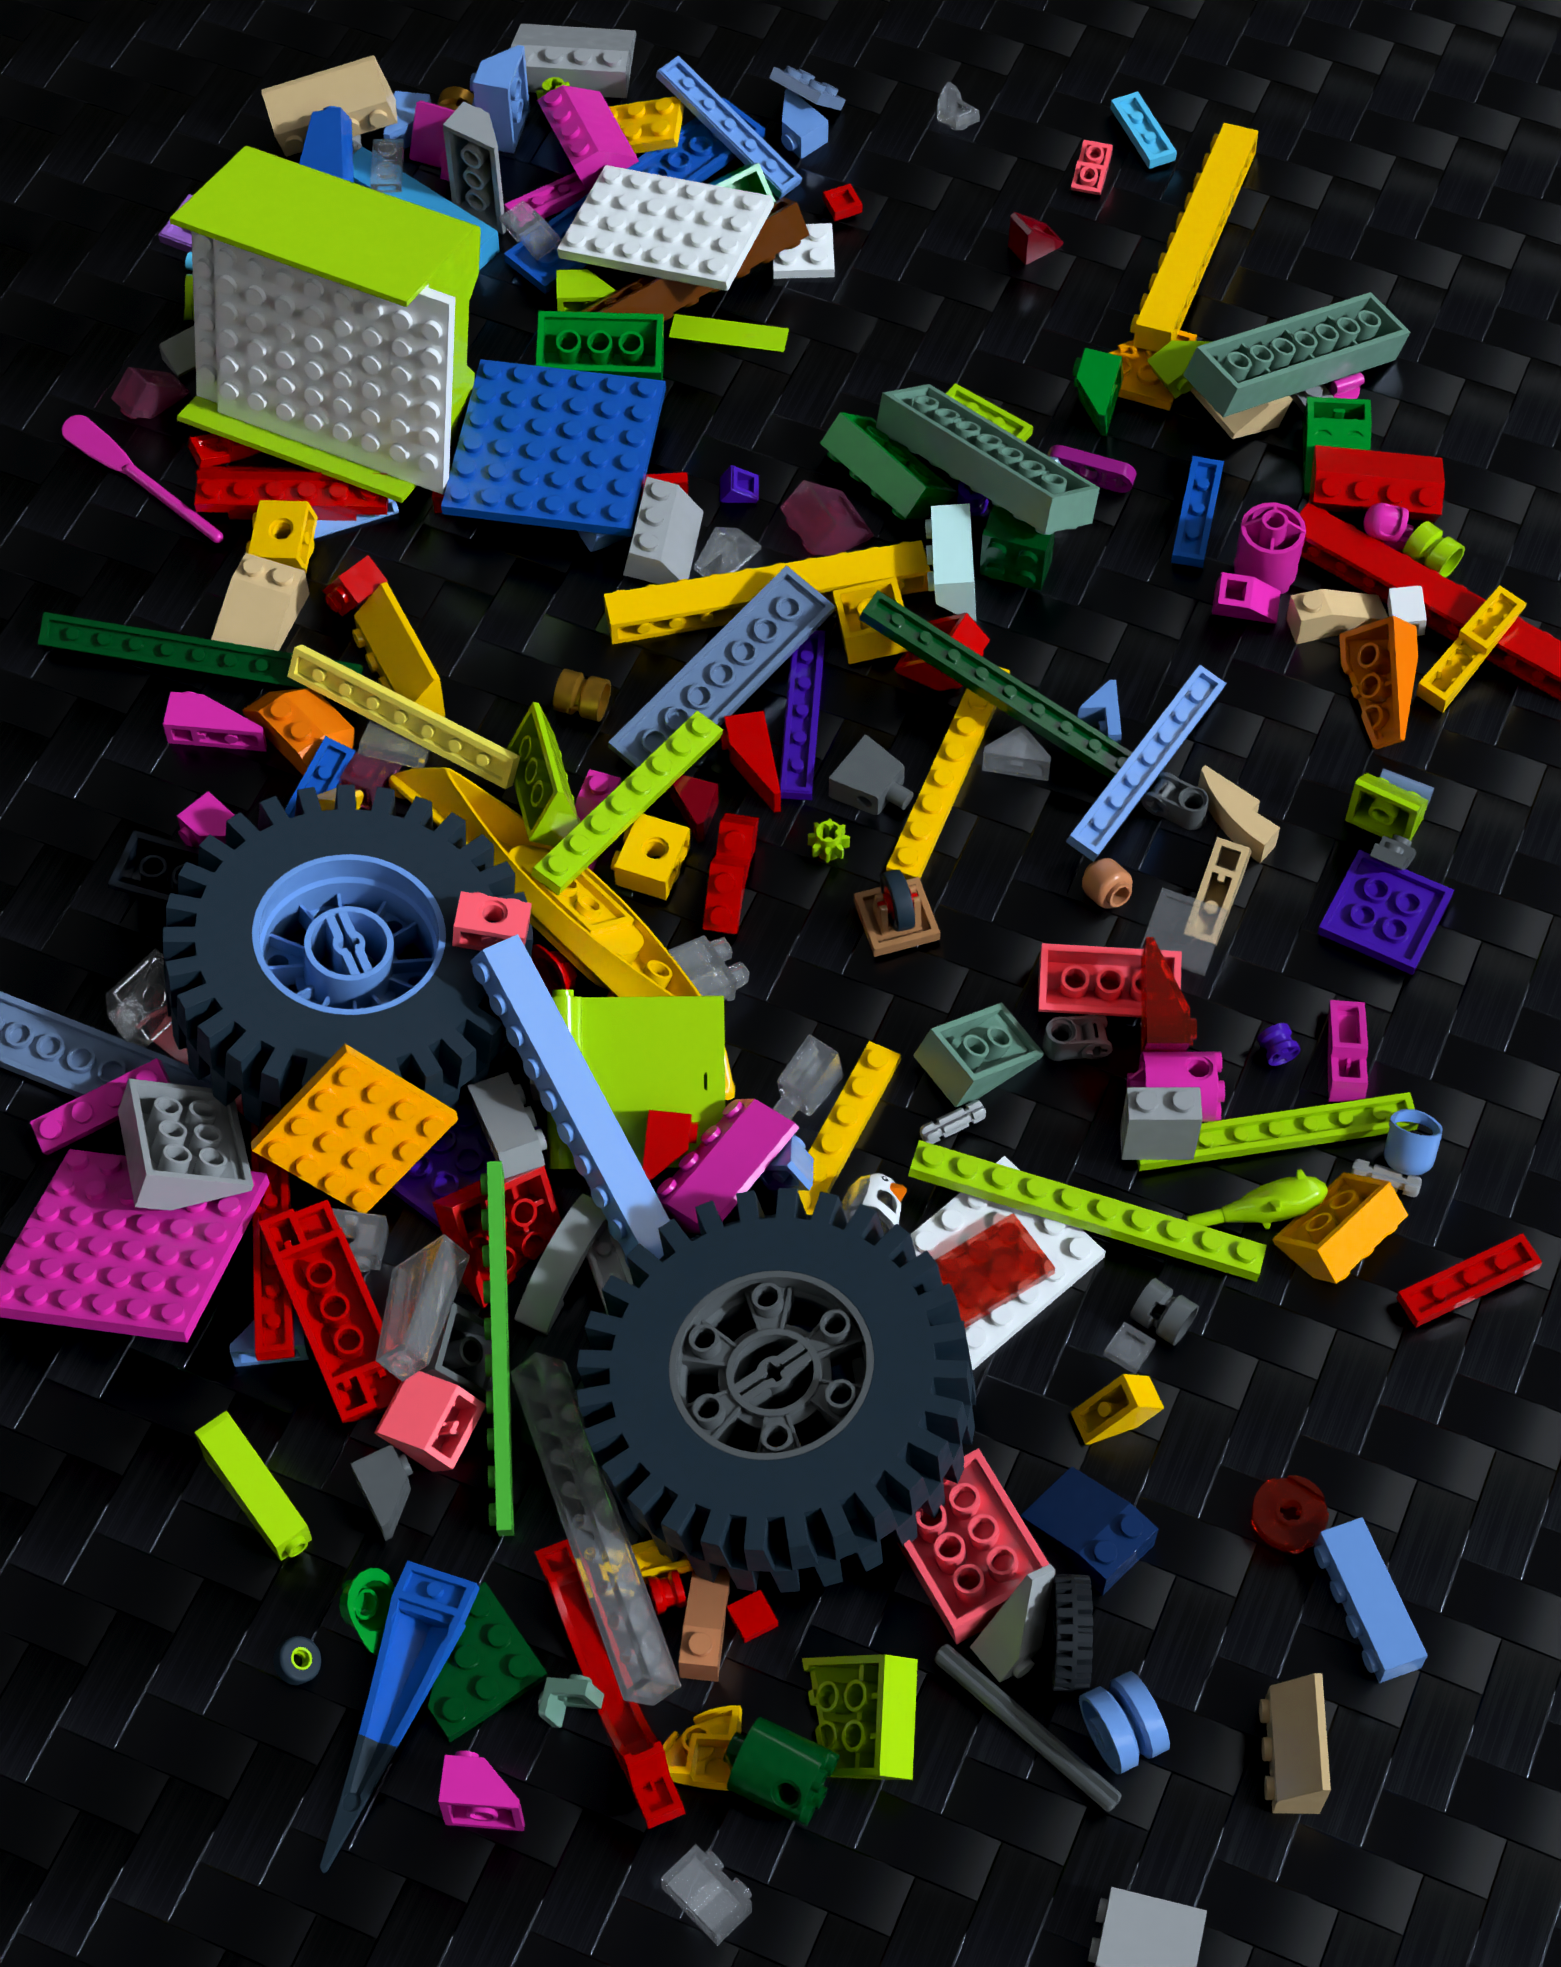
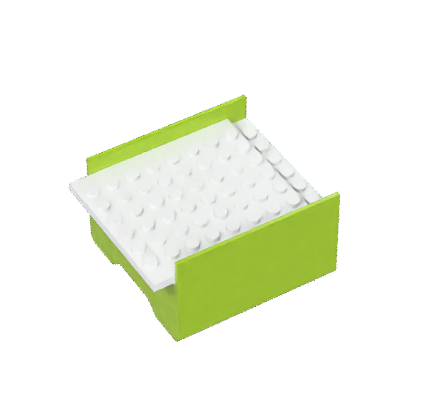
[170,146,481,503]

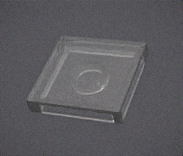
[358,720,431,768]
[1140,888,1228,976]

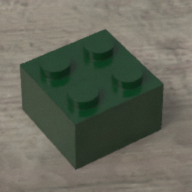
[979,505,1055,591]

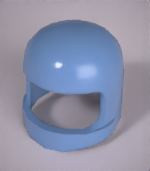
[1384,1109,1443,1176]

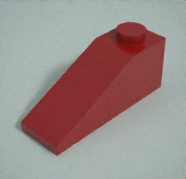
[720,711,781,813]

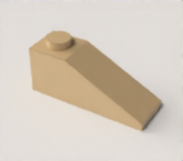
[1286,589,1388,644]
[1184,837,1252,946]

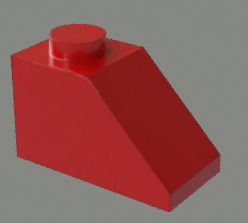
[643,1110,699,1181]

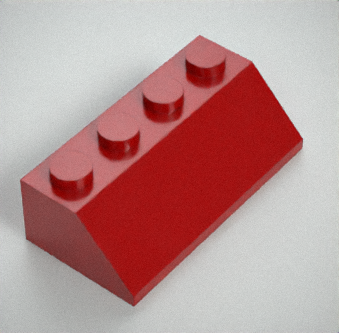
[1309,445,1445,522]

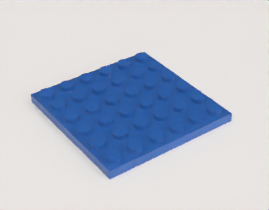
[441,359,666,537]

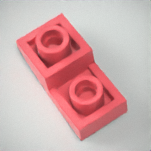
[1071,140,1113,195]

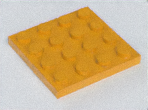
[251,1044,458,1215]

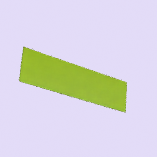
[669,314,789,352]

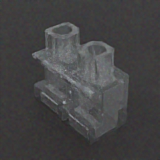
[668,935,749,1001]

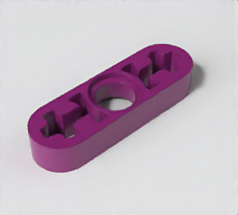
[1047,445,1137,493]

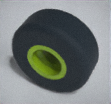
[273,1636,321,1685]

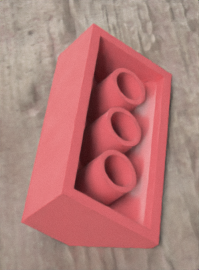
[1038,943,1182,1020]

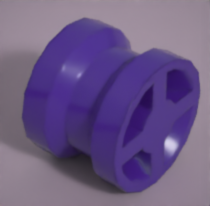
[957,481,989,516]
[1257,1023,1301,1066]

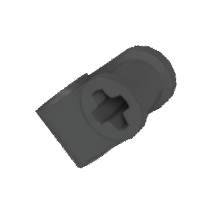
[1141,772,1209,830]
[1042,1014,1113,1061]

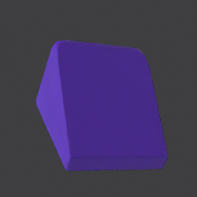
[720,465,759,503]

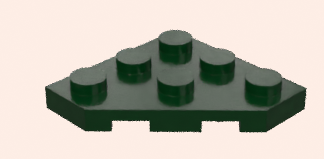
[428,1582,548,1742]

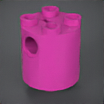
[1233,502,1306,594]
[1126,1051,1225,1122]

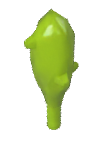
[1187,1169,1328,1230]

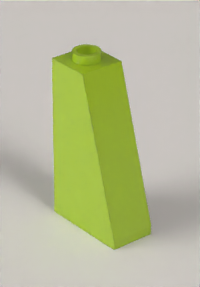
[195,1410,312,1561]

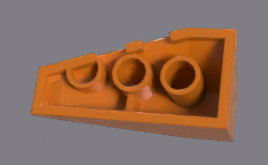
[1339,615,1418,749]

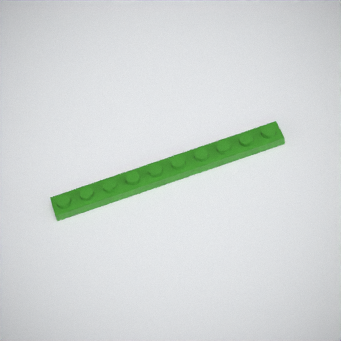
[480,1161,514,1536]

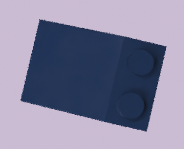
[1020,1466,1158,1596]

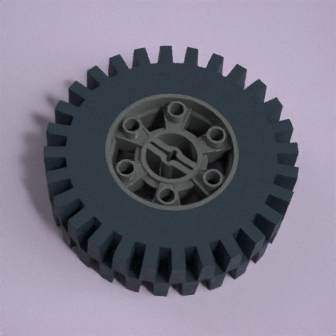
[577,1188,976,1593]

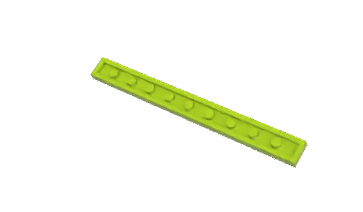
[908,1140,1267,1282]

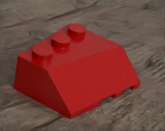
[432,1166,562,1308]

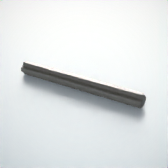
[934,1644,1122,1812]

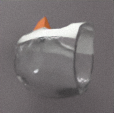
[841,1173,907,1235]

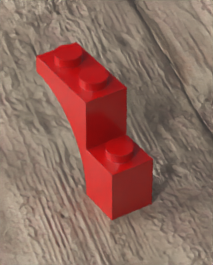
[703,813,759,934]

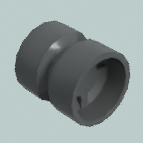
[1130,1278,1199,1346]

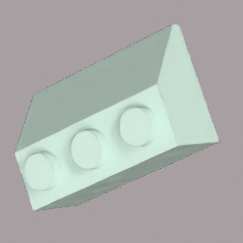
[925,503,976,621]

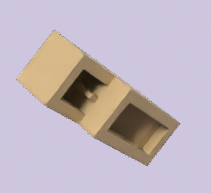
[1198,765,1280,863]

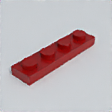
[1396,1233,1543,1328]

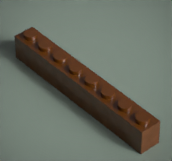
[580,197,810,321]

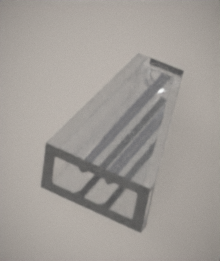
[376,1234,470,1382]

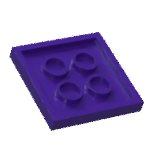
[1317,850,1454,975]

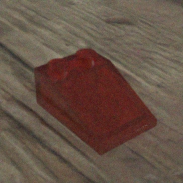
[1141,937,1197,1052]

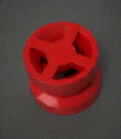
[647,1569,687,1615]

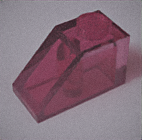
[111,367,189,419]
[340,746,405,810]

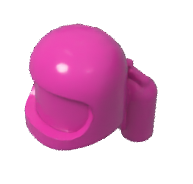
[1363,503,1414,552]

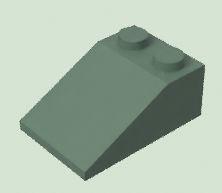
[913,1002,1044,1108]

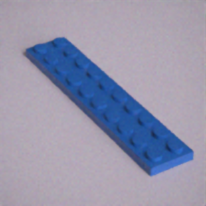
[504,97,765,295]

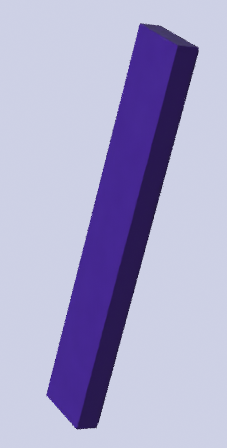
[779,630,825,800]

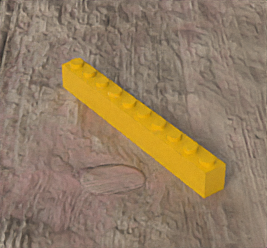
[1130,123,1258,352]
[604,540,930,644]

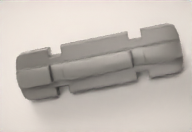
[919,1100,986,1144]
[1351,1159,1422,1197]

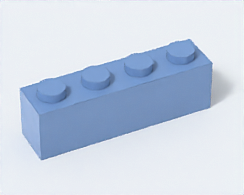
[1314,1517,1428,1683]

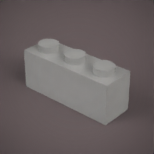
[468,1072,547,1179]

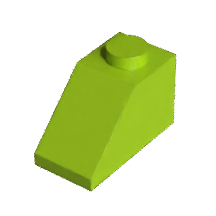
[556,269,617,312]

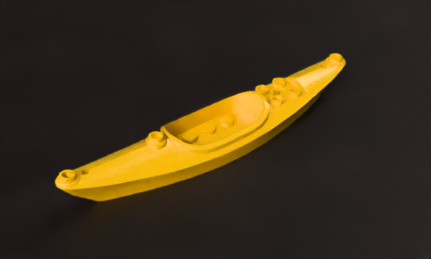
[388,767,735,1100]

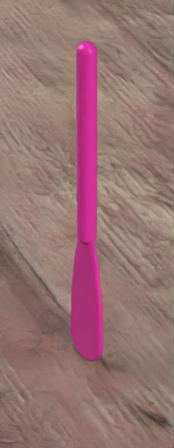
[61,415,224,543]

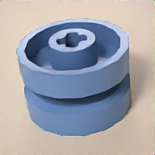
[1079,1671,1170,1774]

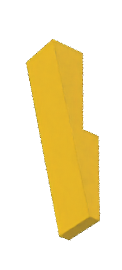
[1416,585,1526,713]

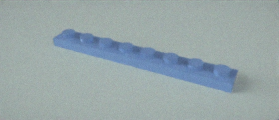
[1066,665,1227,862]

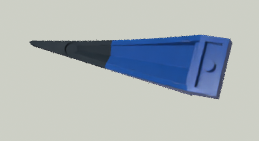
[320,1561,480,1873]

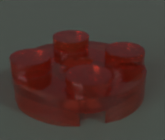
[1251,1475,1329,1554]

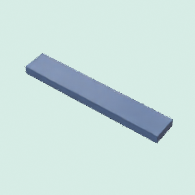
[656,56,802,199]

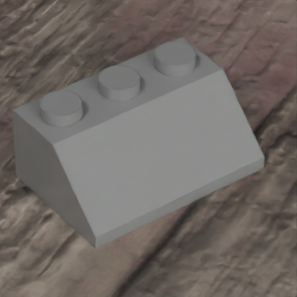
[623,477,704,584]

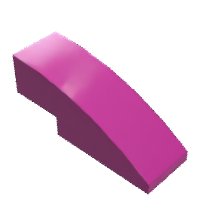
[1328,1000,1368,1102]

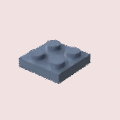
[769,66,846,111]

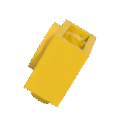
[246,500,318,574]
[611,814,690,900]

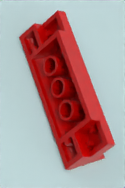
[194,466,389,521]
[258,1199,404,1423]

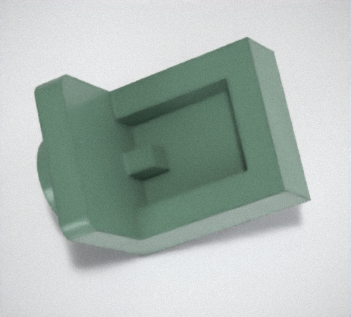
[538,1674,605,1728]

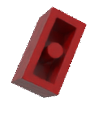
[323,555,388,617]

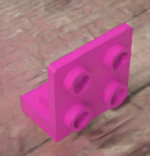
[409,101,455,181]

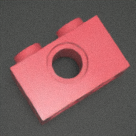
[452,891,532,951]

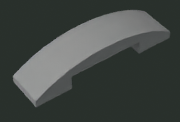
[514,1193,608,1335]

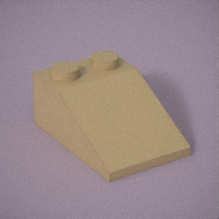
[211,553,309,651]

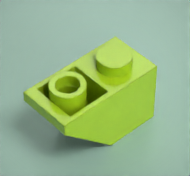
[1147,340,1210,399]

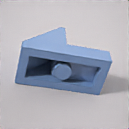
[1078,680,1122,744]

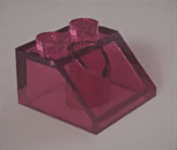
[780,480,874,556]

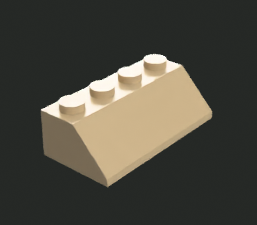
[262,55,398,157]

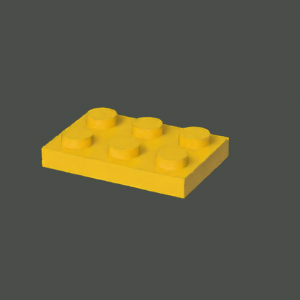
[609,96,685,154]

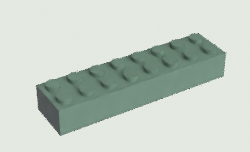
[1183,292,1411,417]
[876,384,1100,535]

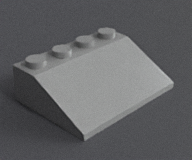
[511,24,636,98]
[118,1079,254,1211]

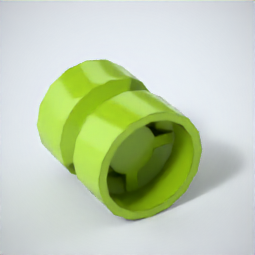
[1403,521,1465,578]

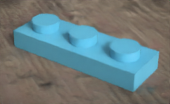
[1110,91,1177,169]

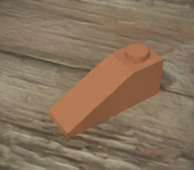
[679,1568,731,1682]

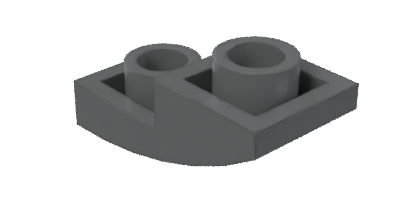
[1370,834,1416,870]

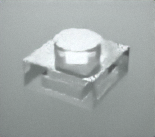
[1104,1322,1156,1374]

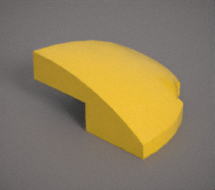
[662,1705,742,1791]

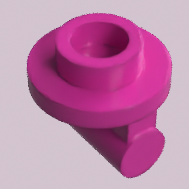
[1328,372,1365,399]

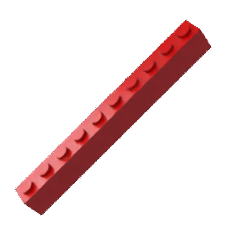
[1299,502,1561,701]

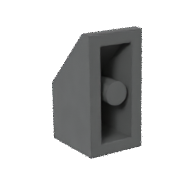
[350,1444,413,1541]

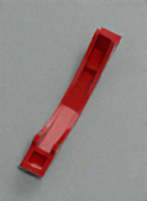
[535,1538,685,1829]

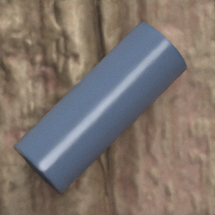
[1380,769,1434,806]

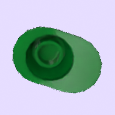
[339,1568,395,1656]

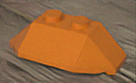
[243,688,355,785]

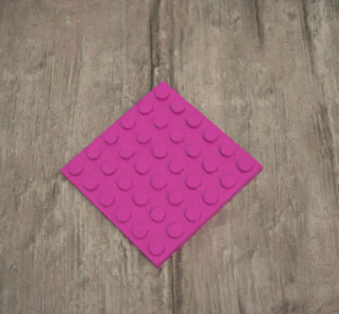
[0,1149,270,1343]

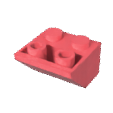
[374,1368,486,1472]

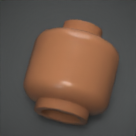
[1082,858,1133,909]

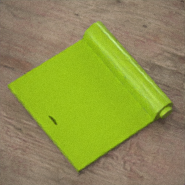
[546,990,725,1169]

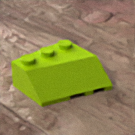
[802,1654,918,1780]

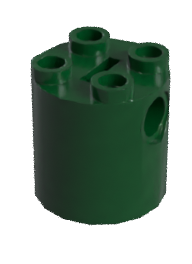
[723,1717,840,1826]

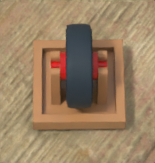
[854,870,940,957]

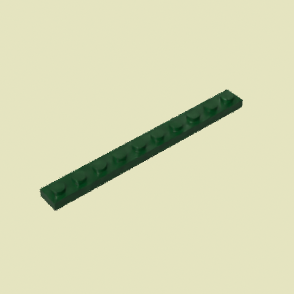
[859,590,1133,780]
[38,612,363,689]

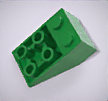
[1302,397,1372,496]

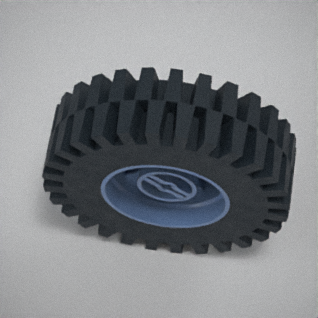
[163,785,533,1127]

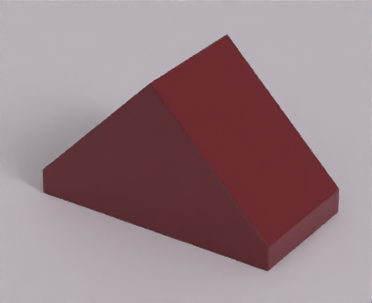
[1008,212,1064,265]
[667,775,719,843]

